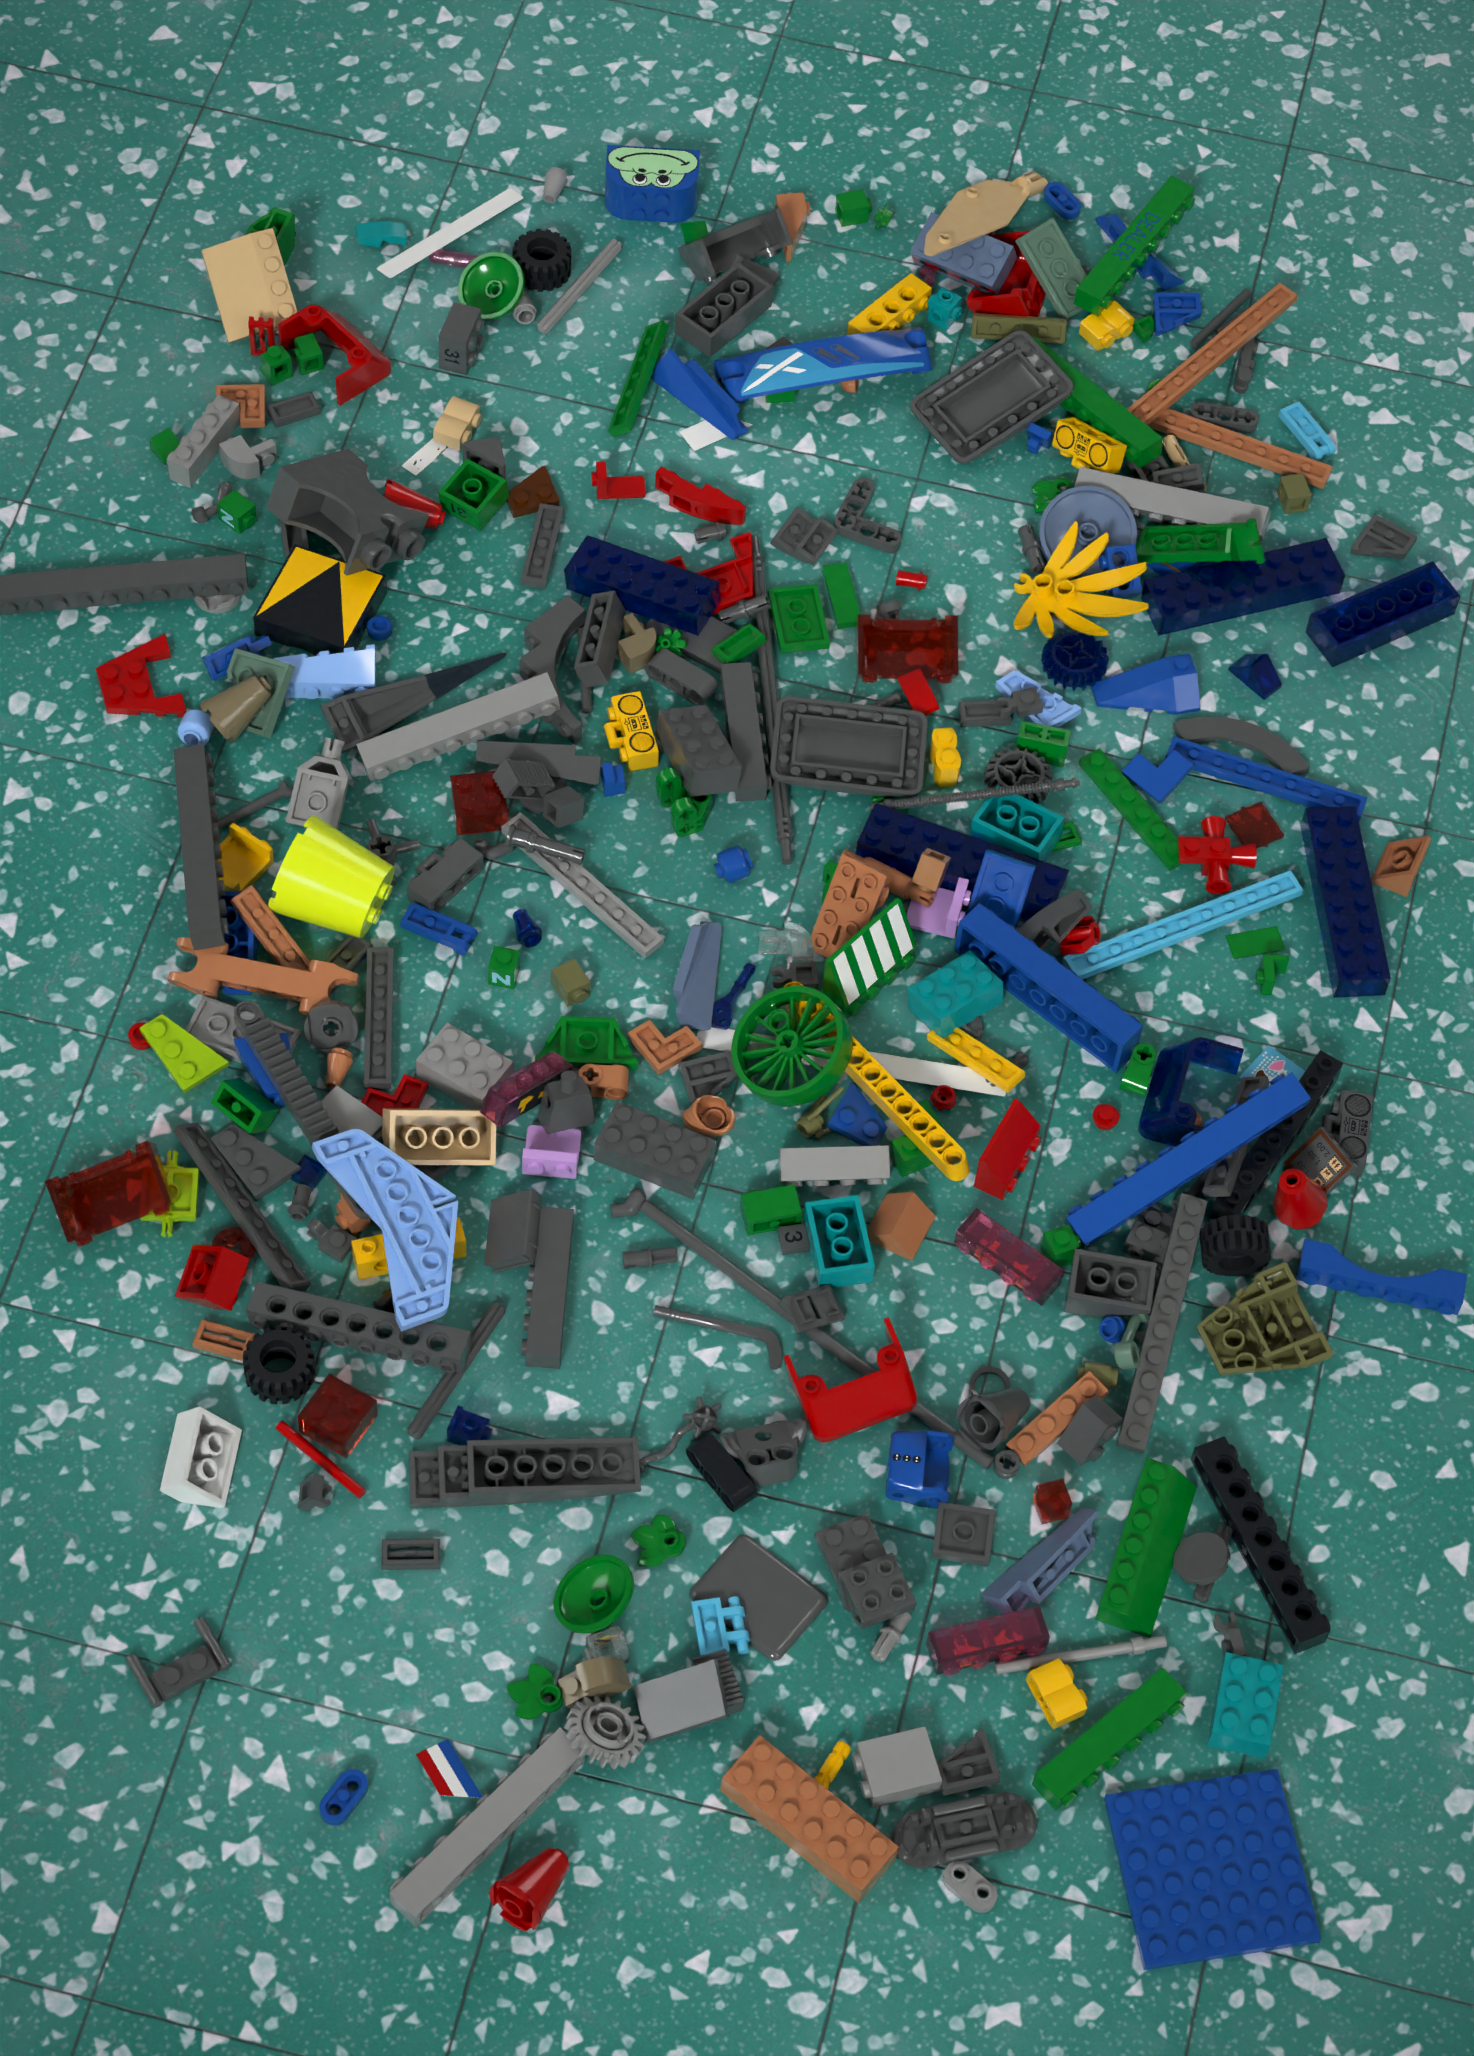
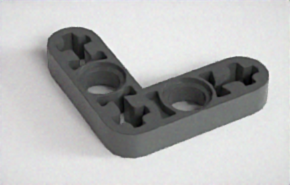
[834,478,901,553]

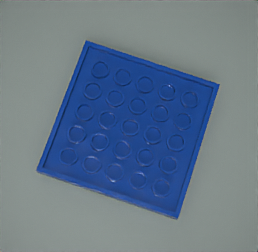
[1104,1769,1321,1970]

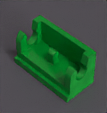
[1016,721,1071,767]

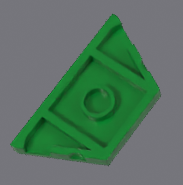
[535,1016,638,1070]

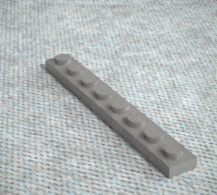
[501,812,664,959]

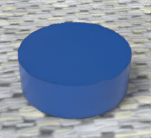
[367,616,392,641]

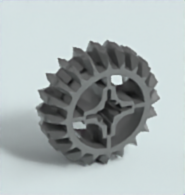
[984,746,1053,805]

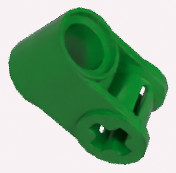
[1119,1043,1156,1097]

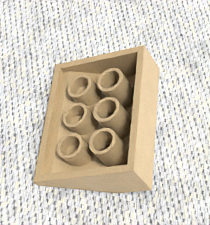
[201,228,297,343]

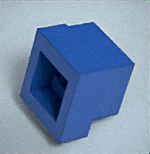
[601,762,625,797]

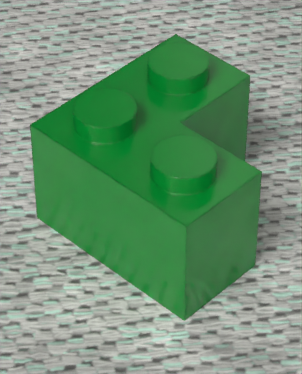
[889,1099,946,1177]

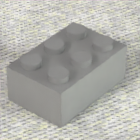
[416,1023,513,1109]

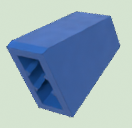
[234,1033,291,1107]

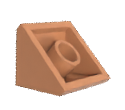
[1371,836,1431,897]
[867,1192,936,1261]

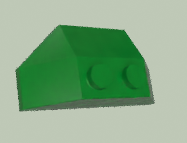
[245,207,295,267]

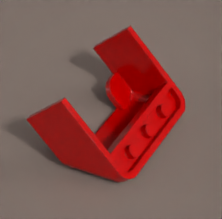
[278,305,391,406]
[784,1317,918,1443]

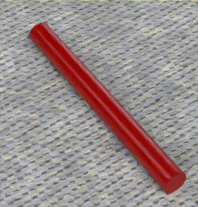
[276,1421,366,1499]

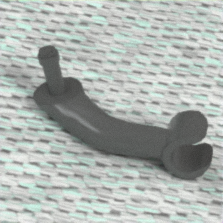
[191,482,232,524]

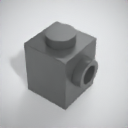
[543,786,585,828]

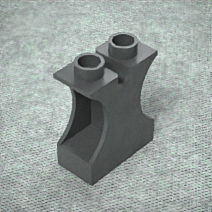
[266,449,429,576]

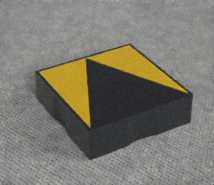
[253,544,387,656]

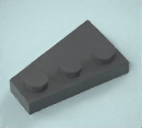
[210,1124,302,1201]

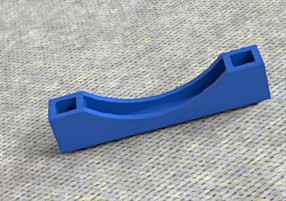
[1296,1239,1467,1315]

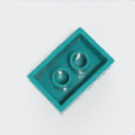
[970,785,1065,871]
[908,950,1003,1039]
[803,1195,875,1288]
[1207,1652,1284,1759]

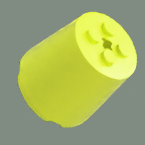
[268,815,395,938]

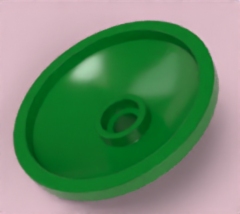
[458,252,525,321]
[553,1555,634,1634]

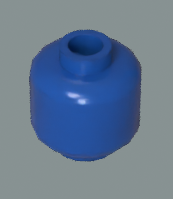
[714,845,754,883]

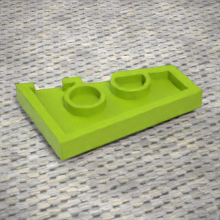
[139,1014,230,1094]

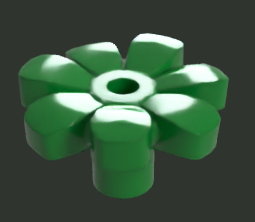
[656,628,687,657]

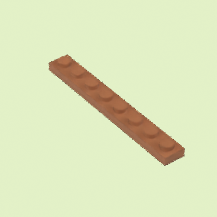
[1147,408,1333,489]

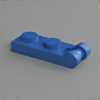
[400,902,478,955]

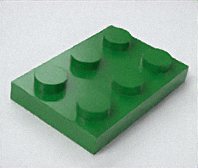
[768,584,830,654]

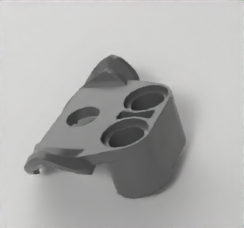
[720,1418,807,1487]

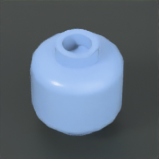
[178,710,214,746]

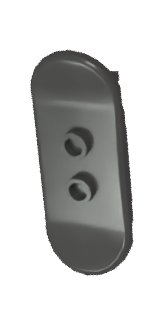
[892,1792,1037,1869]

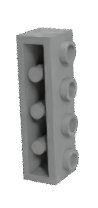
[167,395,240,488]
[778,1145,890,1187]

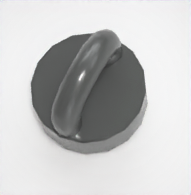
[876,600,902,624]

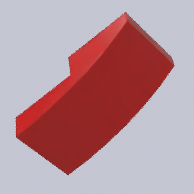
[897,668,940,716]

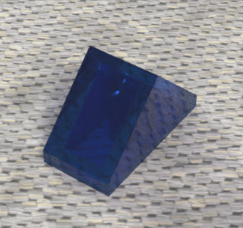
[1228,654,1282,700]

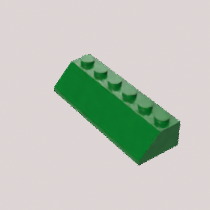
[1095,1457,1197,1638]

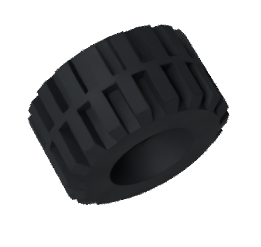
[513,229,571,292]
[1199,1215,1271,1277]
[243,1326,315,1405]

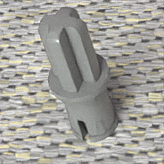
[870,1612,912,1662]

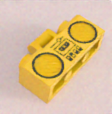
[1052,417,1127,474]
[604,691,659,772]

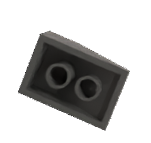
[1064,1248,1157,1317]

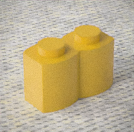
[1079,301,1134,351]
[929,728,961,788]
[1026,1658,1088,1729]

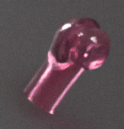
[919,265,936,287]

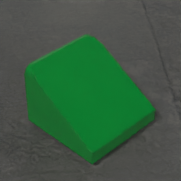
[150,428,180,465]

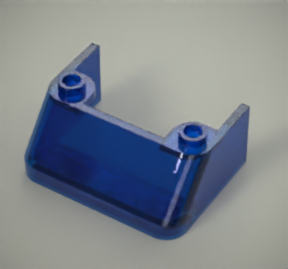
[1138,1037,1244,1147]

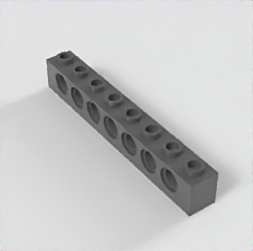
[246,1282,473,1374]

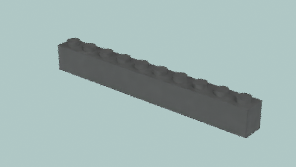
[0,554,249,615]
[173,744,229,951]

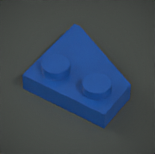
[1152,292,1201,336]
[827,1083,888,1146]

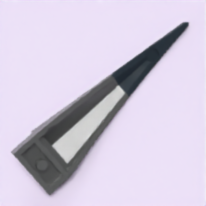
[320,653,507,753]

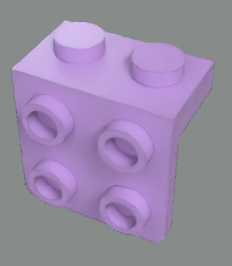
[907,877,972,939]
[522,1125,581,1179]

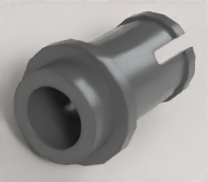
[694,522,726,544]
[288,1184,312,1221]

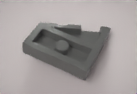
[1350,514,1417,559]
[678,1051,738,1106]
[937,1729,1000,1796]

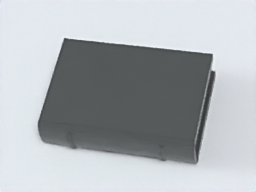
[484,1189,542,1273]

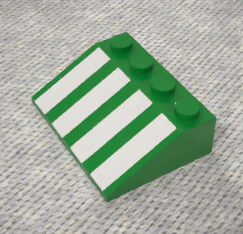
[822,897,916,1019]

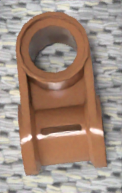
[578,1064,629,1100]

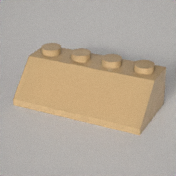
[382,1108,497,1165]

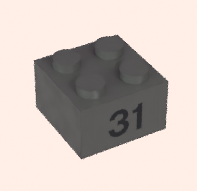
[438,302,484,375]

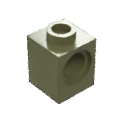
[1277,473,1312,514]

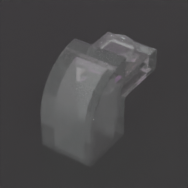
[758,922,814,970]

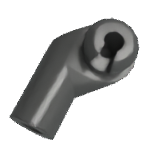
[474,838,514,860]
[610,1188,646,1218]

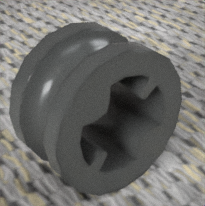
[993,1450,1020,1479]

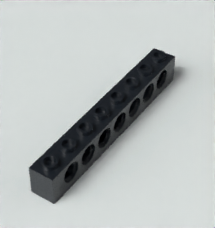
[1209,1050,1343,1220]
[1191,1436,1330,1654]

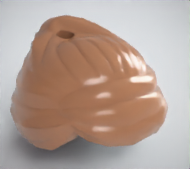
[682,1095,736,1138]

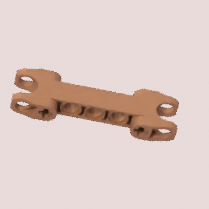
[168,937,359,1016]

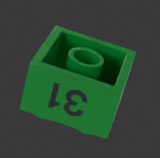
[438,458,509,531]

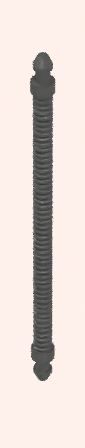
[870,778,1080,812]

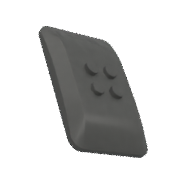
[910,330,1073,464]
[770,696,928,797]

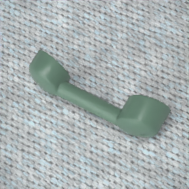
[1114,1295,1154,1370]

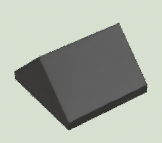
[462,437,506,479]

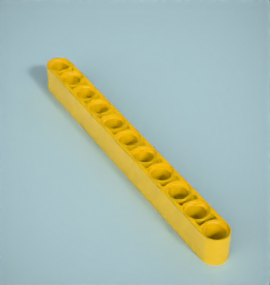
[784,982,969,1181]

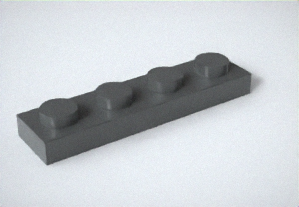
[521,503,564,589]

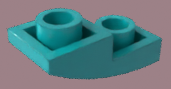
[355,221,408,248]

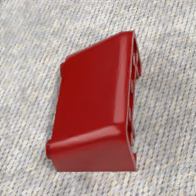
[967,231,1046,317]

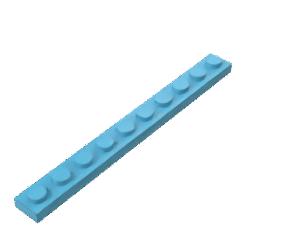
[1063,870,1303,980]

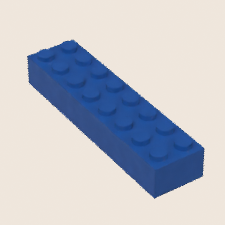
[954,903,1143,1073]

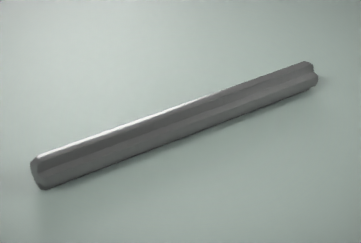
[407,1302,505,1440]

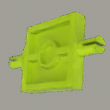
[140,1150,199,1237]

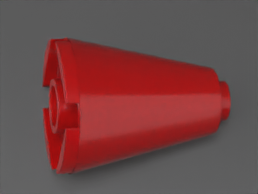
[382,478,445,529]
[1273,1169,1328,1230]
[489,1848,569,1931]

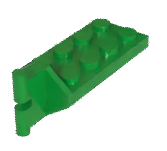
[1135,518,1266,564]

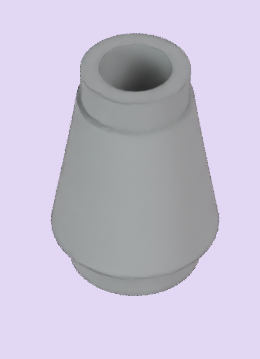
[543,167,568,204]
[513,291,537,324]

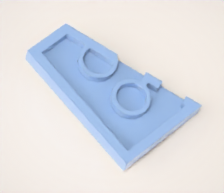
[995,670,1082,728]

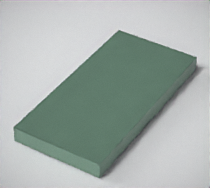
[1015,217,1087,320]

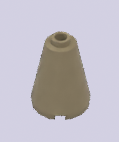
[199,675,272,743]

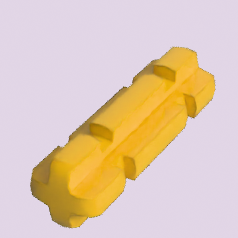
[814,1741,851,1789]

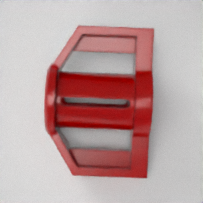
[1059,916,1101,956]

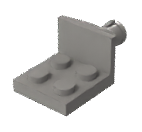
[286,737,355,829]

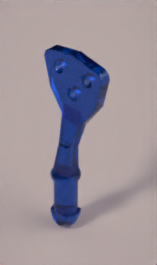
[711,963,756,1030]

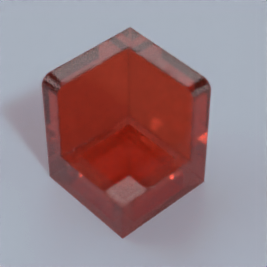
[1032,1478,1072,1525]

